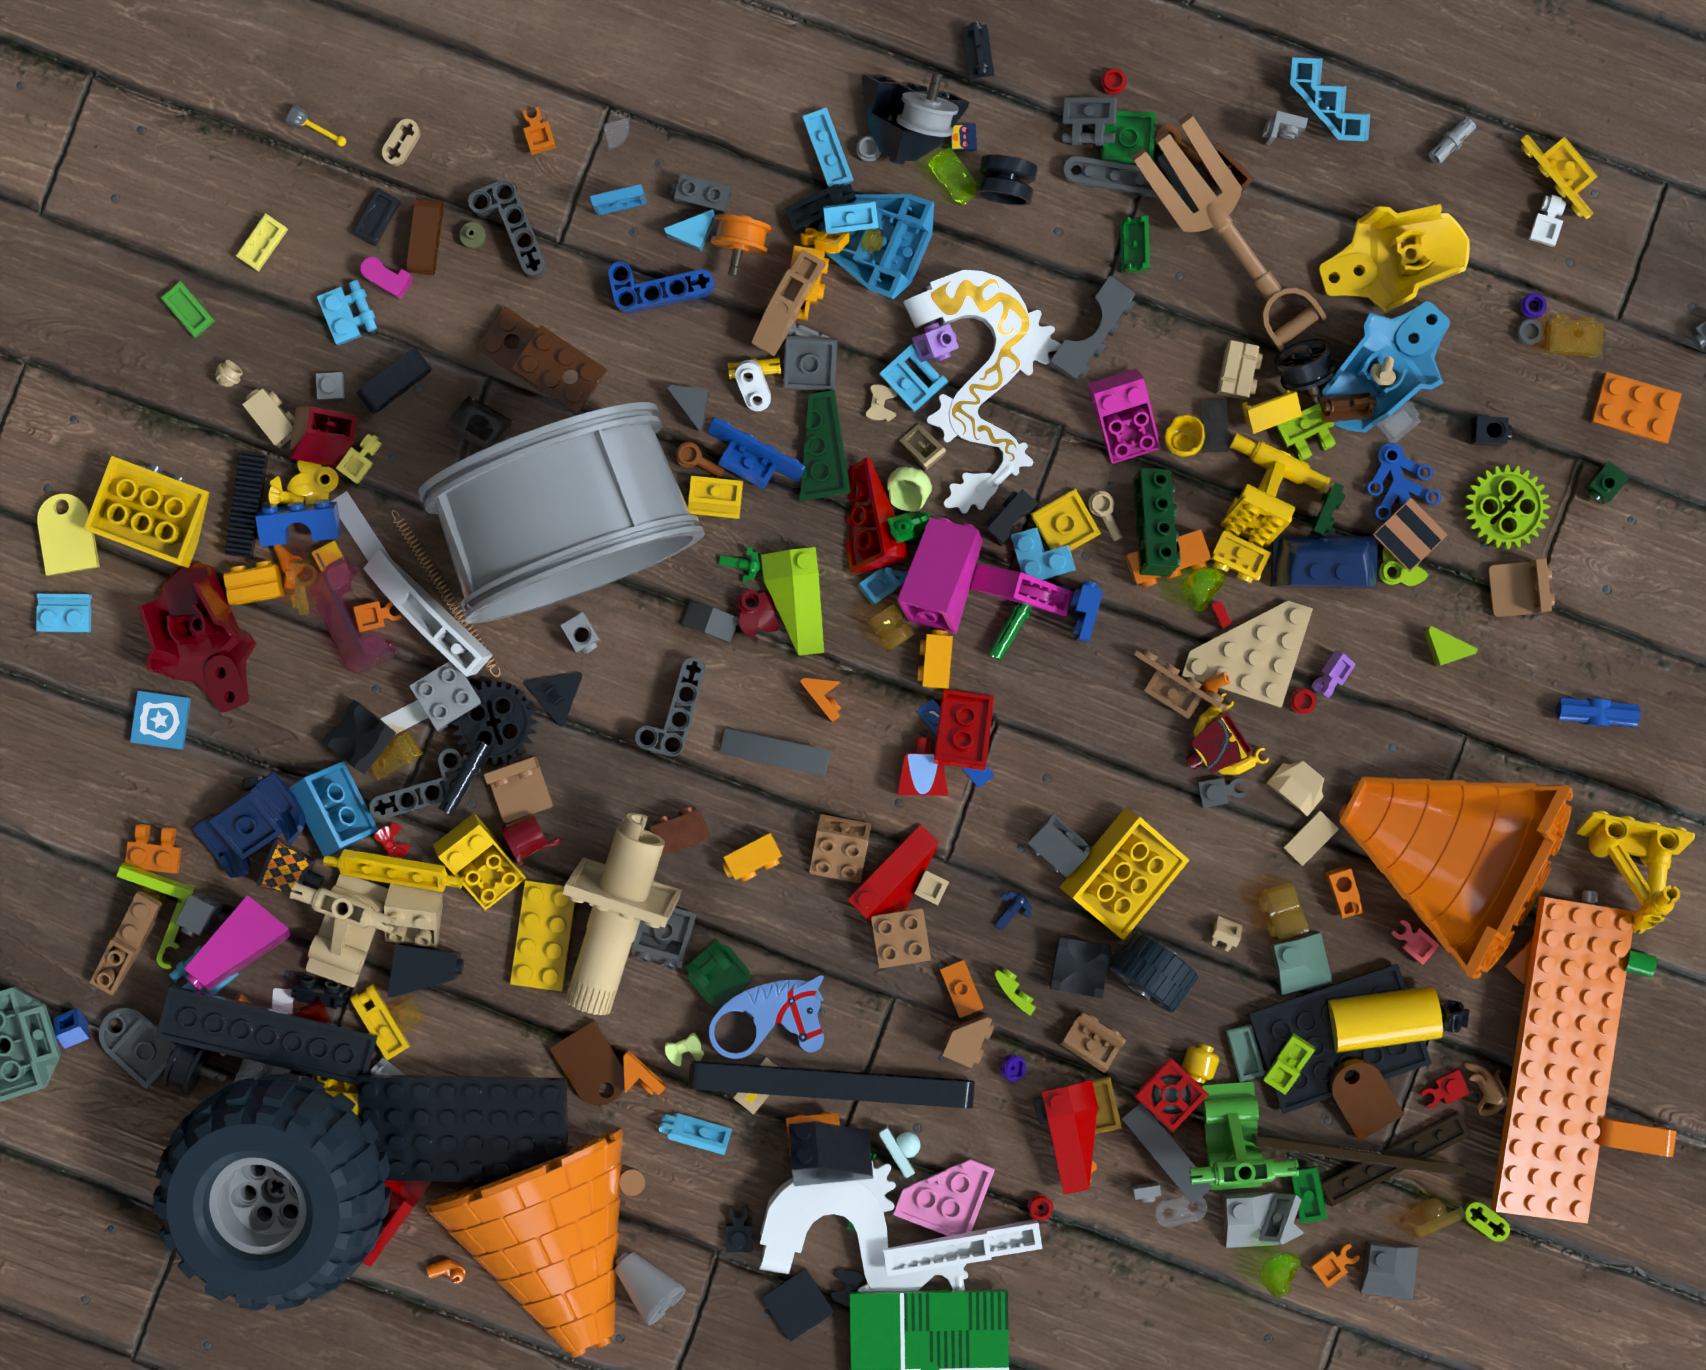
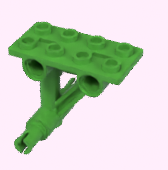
[1189,1081,1299,1190]

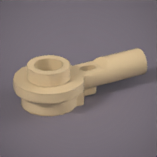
[1088,491,1123,541]

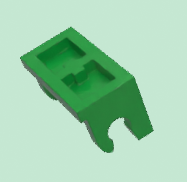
[1120,216,1150,273]

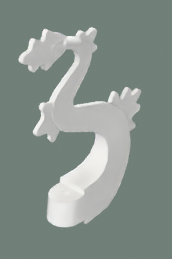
[759,1161,968,1291]

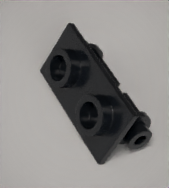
[962,22,995,79]
[290,975,348,1010]

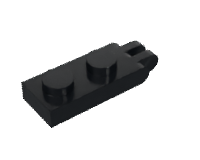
[785,184,857,234]

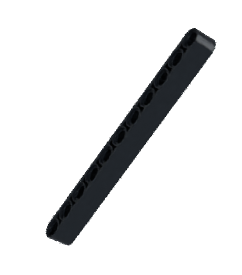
[688,1061,975,1108]

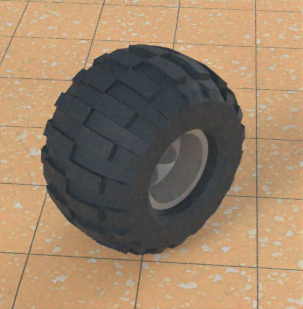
[153,1074,391,1311]

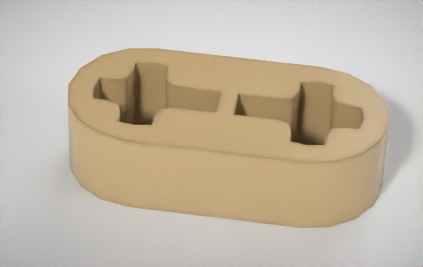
[382,119,420,166]

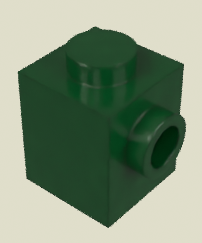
[1584,461,1630,504]

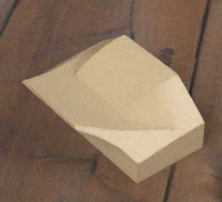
[1266,761,1324,816]

